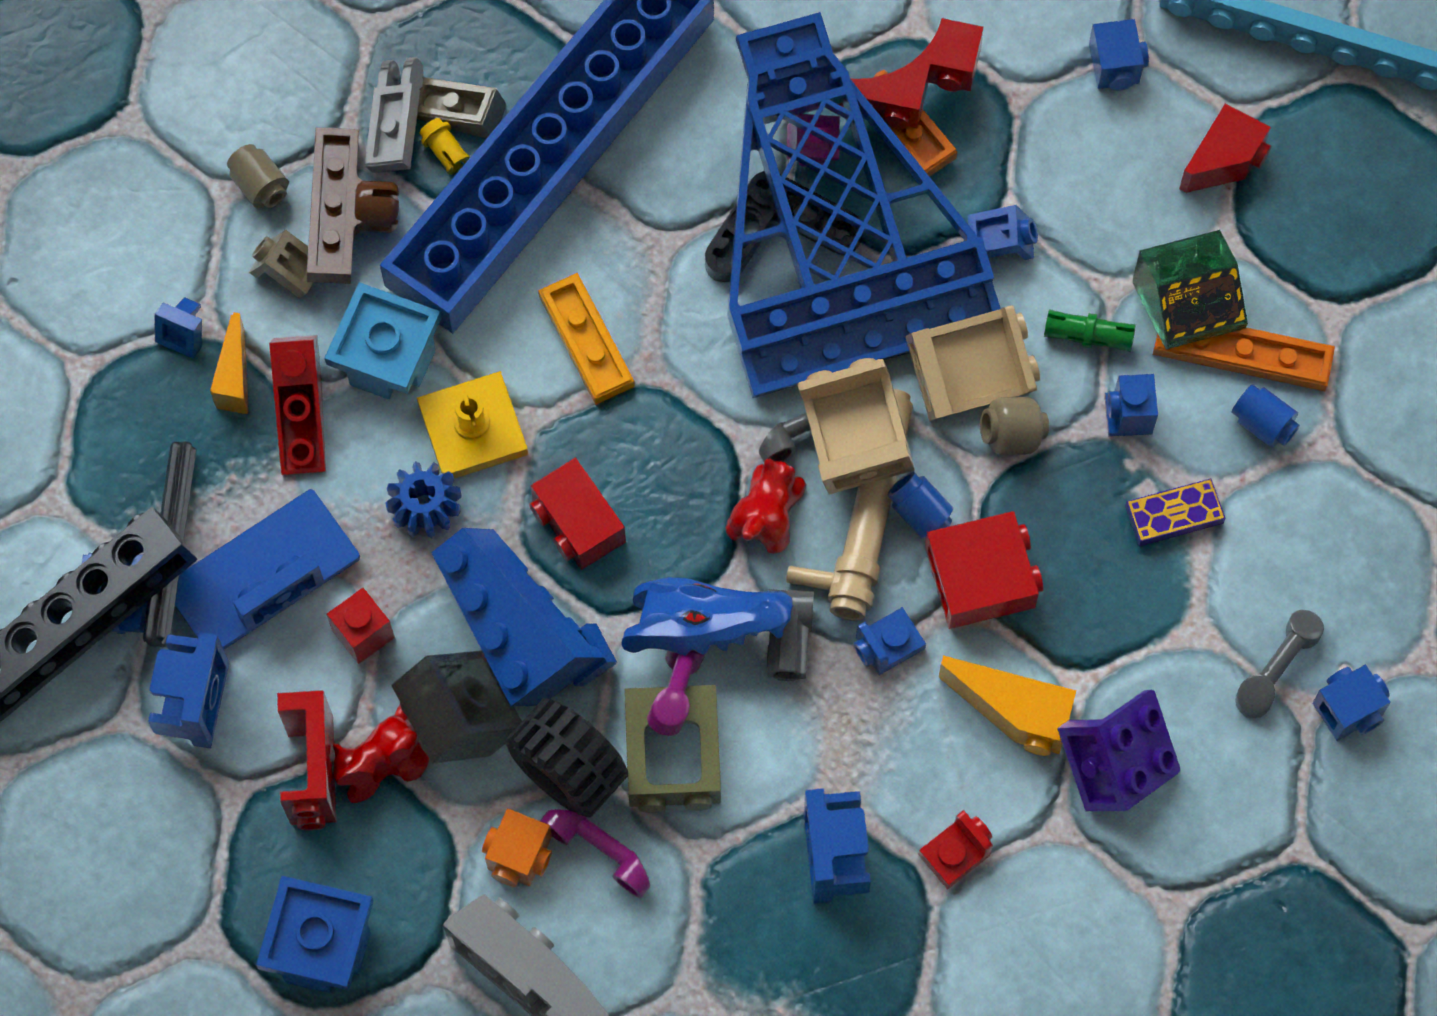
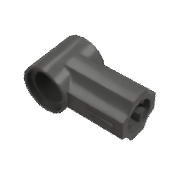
[767,589,814,681]

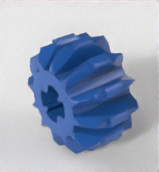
[385,461,462,539]

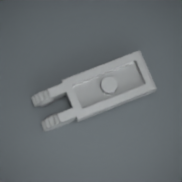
[365,57,424,173]

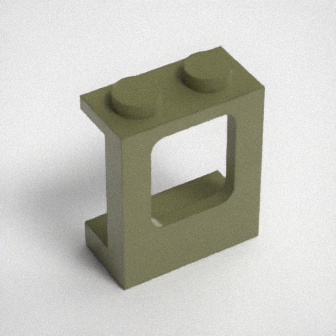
[624,685,721,813]

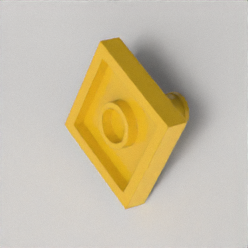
[417,371,529,479]

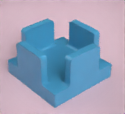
[324,282,442,399]

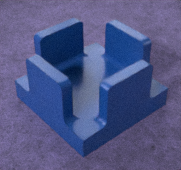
[148,632,229,749]
[803,788,871,904]
[256,876,374,993]

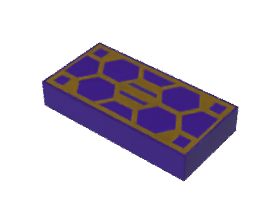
[1125,478,1226,547]

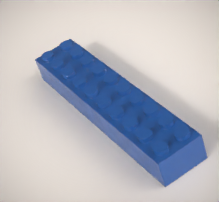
[380,0,714,334]

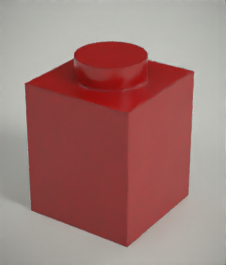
[327,588,395,665]

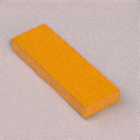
[538,272,635,405]

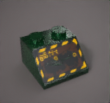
[1132,230,1248,350]

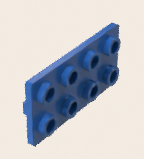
[175,489,360,650]

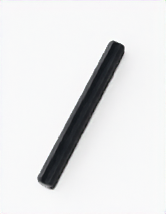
[143,441,196,647]

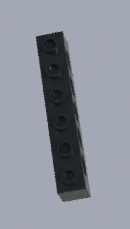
[0,507,198,722]

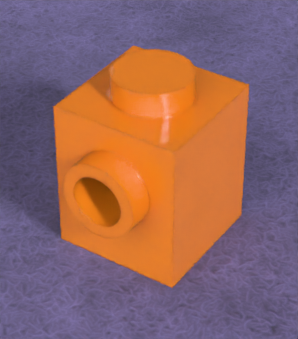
[482,808,552,887]

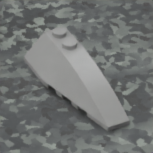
[443,894,609,1016]

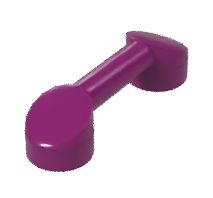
[647,650,706,736]
[540,809,650,898]

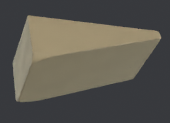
[417,77,506,138]

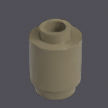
[227,144,289,208]

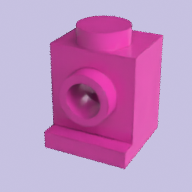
[787,114,840,167]

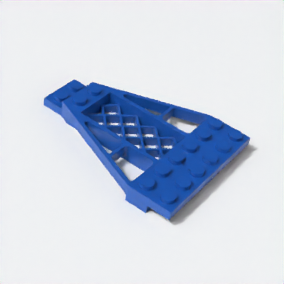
[727,12,1001,398]

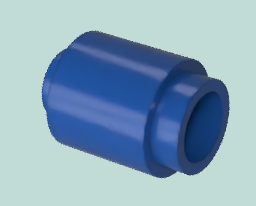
[1231,384,1300,448]
[887,471,953,538]

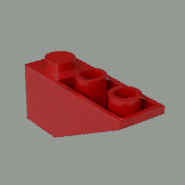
[269,335,326,475]

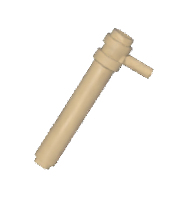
[786,389,913,621]

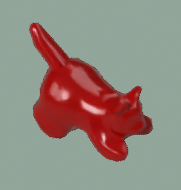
[725,458,807,554]
[332,684,430,803]

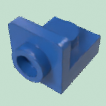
[968,205,1038,260]
[853,607,926,675]

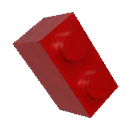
[529,457,626,570]

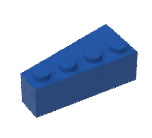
[431,528,606,706]

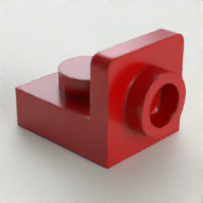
[918,810,993,890]

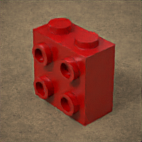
[925,511,1044,629]

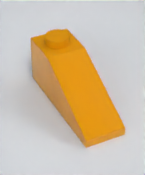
[939,655,1076,756]

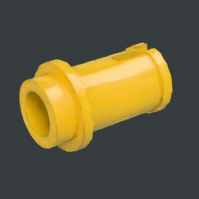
[419,118,470,175]

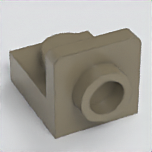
[249,230,314,298]

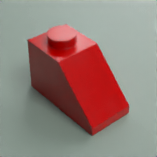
[1179,103,1272,193]

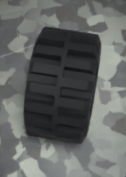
[505,698,629,818]

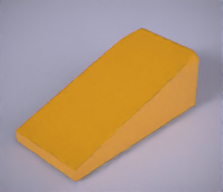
[210,312,248,414]

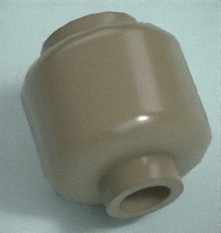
[980,397,1049,455]

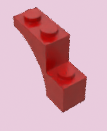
[838,18,984,129]

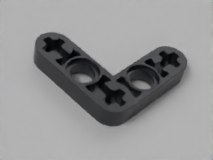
[705,171,863,282]

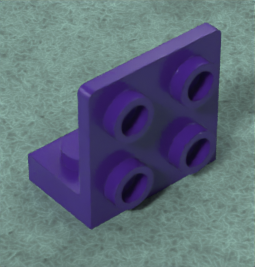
[1057,690,1180,812]

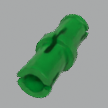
[1044,309,1136,352]

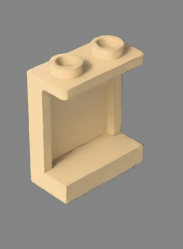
[905,305,1040,421]
[797,358,915,495]

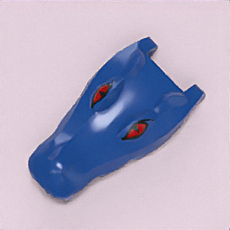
[621,577,794,656]

